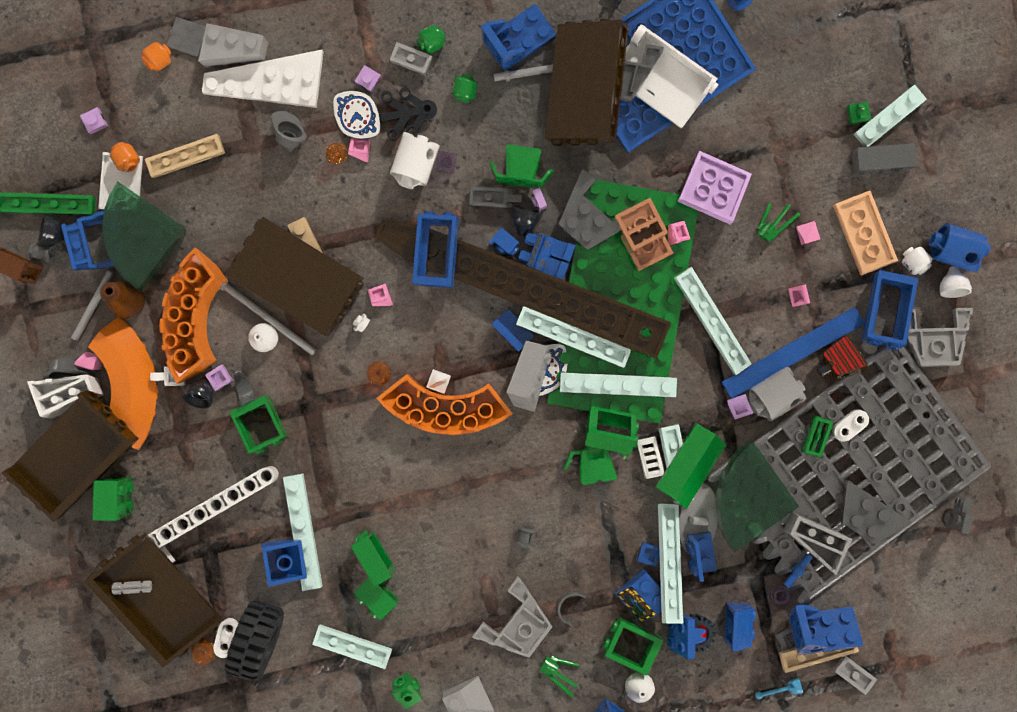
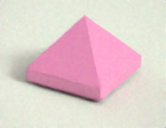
[788,284,810,307]

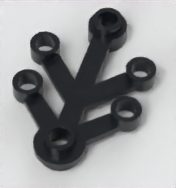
[379,87,437,141]

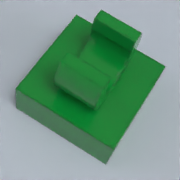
[847,101,871,125]

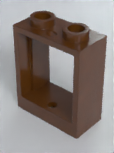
[0,247,43,284]

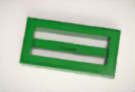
[801,415,834,458]

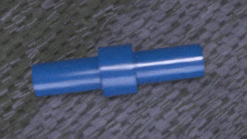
[784,553,813,588]

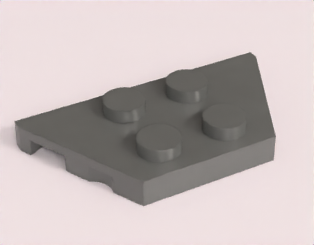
[840,480,911,545]

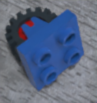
[667,614,716,659]

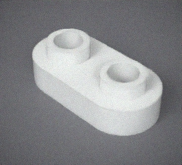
[832,410,869,442]
[213,618,239,658]

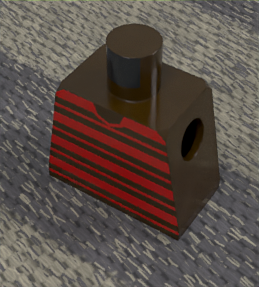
[816,335,868,381]

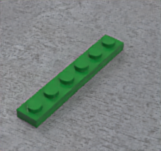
[0,193,95,216]

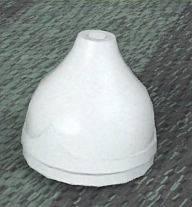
[940,267,972,298]
[248,323,278,352]
[625,672,655,703]

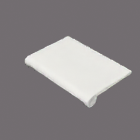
[98,152,143,213]

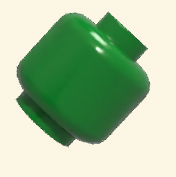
[416,25,446,54]
[451,73,478,103]

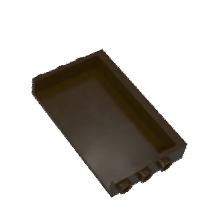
[545,19,629,146]
[226,217,364,336]
[2,389,139,522]
[84,532,221,668]

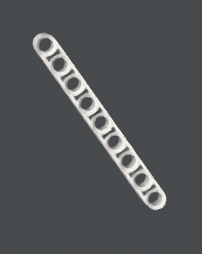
[148,466,279,548]

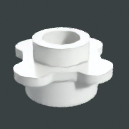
[353,313,370,332]

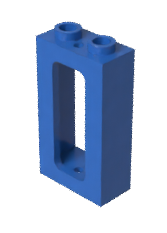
[412,211,459,288]
[862,270,918,350]

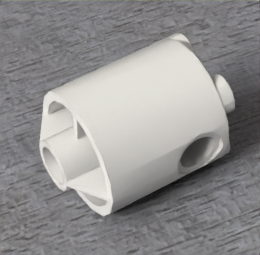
[390,132,440,189]

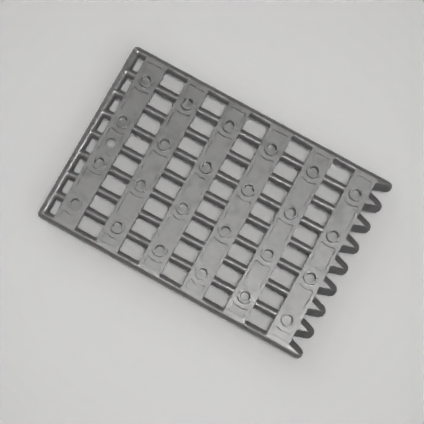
[707,345,991,605]

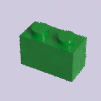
[354,577,399,621]

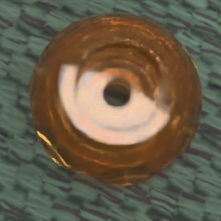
[325,143,349,165]
[367,361,391,385]
[191,640,215,665]

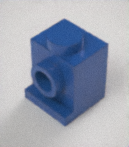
[489,227,519,257]

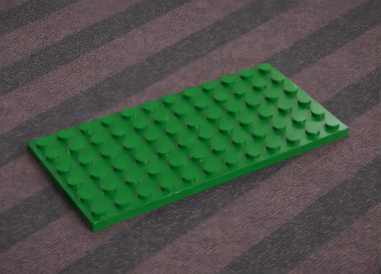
[547,179,698,424]

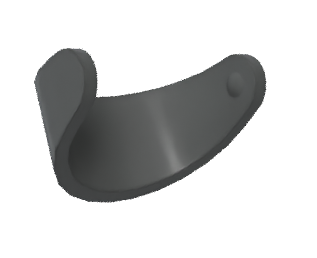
[233,371,255,406]
[557,590,587,626]

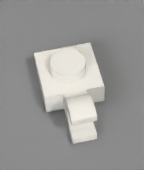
[150,367,186,386]

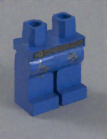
[518,233,576,280]

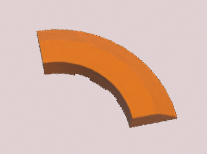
[160,248,227,384]
[88,317,158,450]
[377,374,513,435]

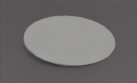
[679,483,718,555]

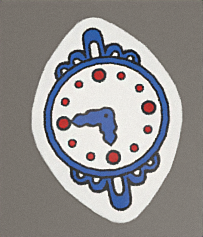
[333,91,380,139]
[539,344,568,396]

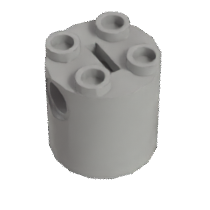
[749,367,806,421]

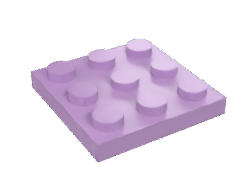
[678,151,752,225]

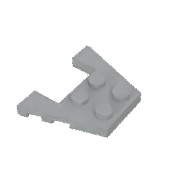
[895,308,973,367]
[472,576,552,658]

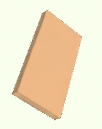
[833,191,898,275]

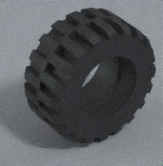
[225,600,284,682]

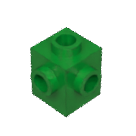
[391,673,422,710]

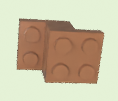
[614,198,673,271]

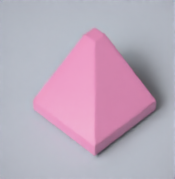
[348,138,370,162]
[668,221,690,246]
[796,221,820,245]
[368,284,393,306]

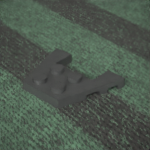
[621,44,664,103]
[558,169,628,250]

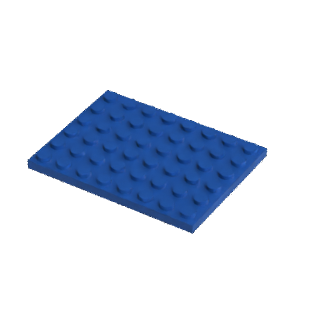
[616,0,756,153]

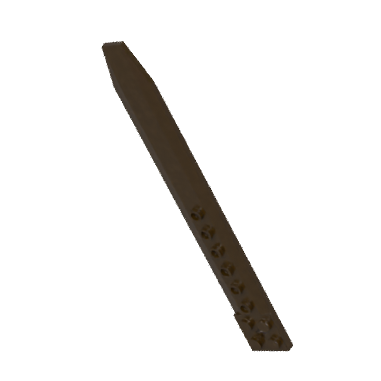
[375,220,671,359]

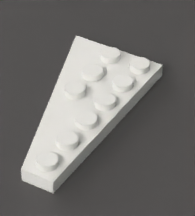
[202,50,324,108]

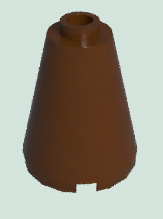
[100,281,145,319]

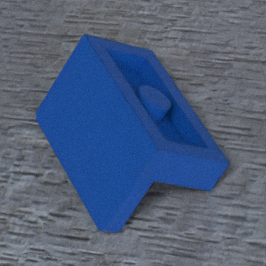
[492,310,534,352]

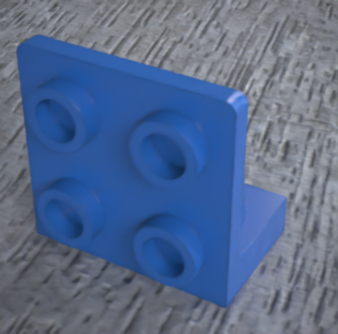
[685,531,717,582]

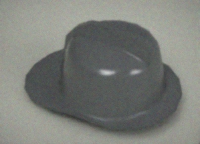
[271,111,307,152]
[43,356,89,379]

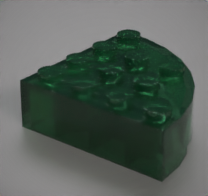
[102,181,187,293]
[716,440,799,552]

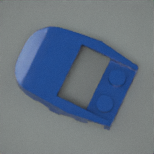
[61,210,149,270]

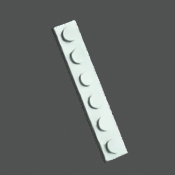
[674,267,751,375]
[516,306,631,368]
[560,373,677,397]
[283,474,323,591]
[658,504,683,624]

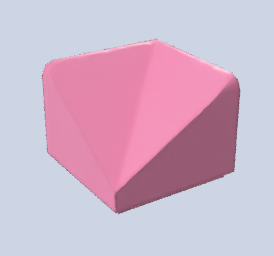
[74,352,102,370]

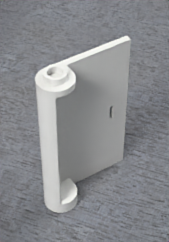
[625,25,719,129]

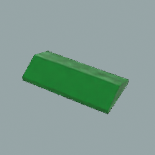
[655,423,726,509]

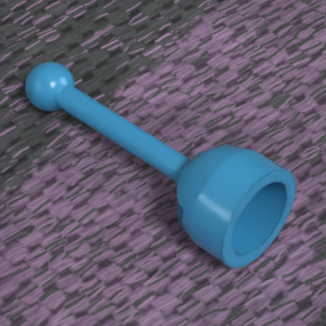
[755,677,803,699]

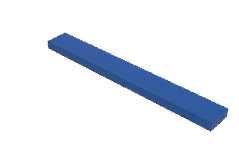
[721,307,865,399]

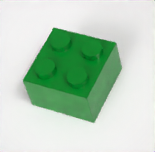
[93,477,134,521]

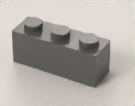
[851,143,917,177]

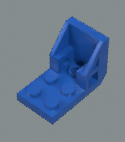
[481,3,557,70]
[788,605,863,655]

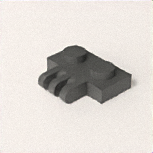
[944,497,974,534]

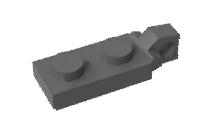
[469,186,522,209]

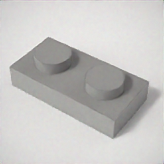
[390,42,433,76]
[832,656,877,695]

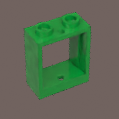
[229,395,288,455]
[585,406,639,455]
[351,530,396,587]
[602,616,663,676]

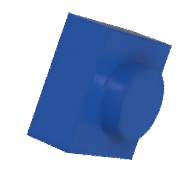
[637,541,660,567]

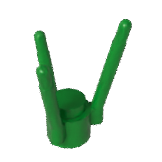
[756,203,800,242]
[539,655,579,697]

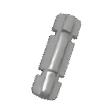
[111,580,152,594]

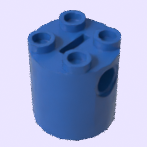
[929,223,991,272]

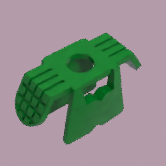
[489,145,554,189]
[564,447,628,485]

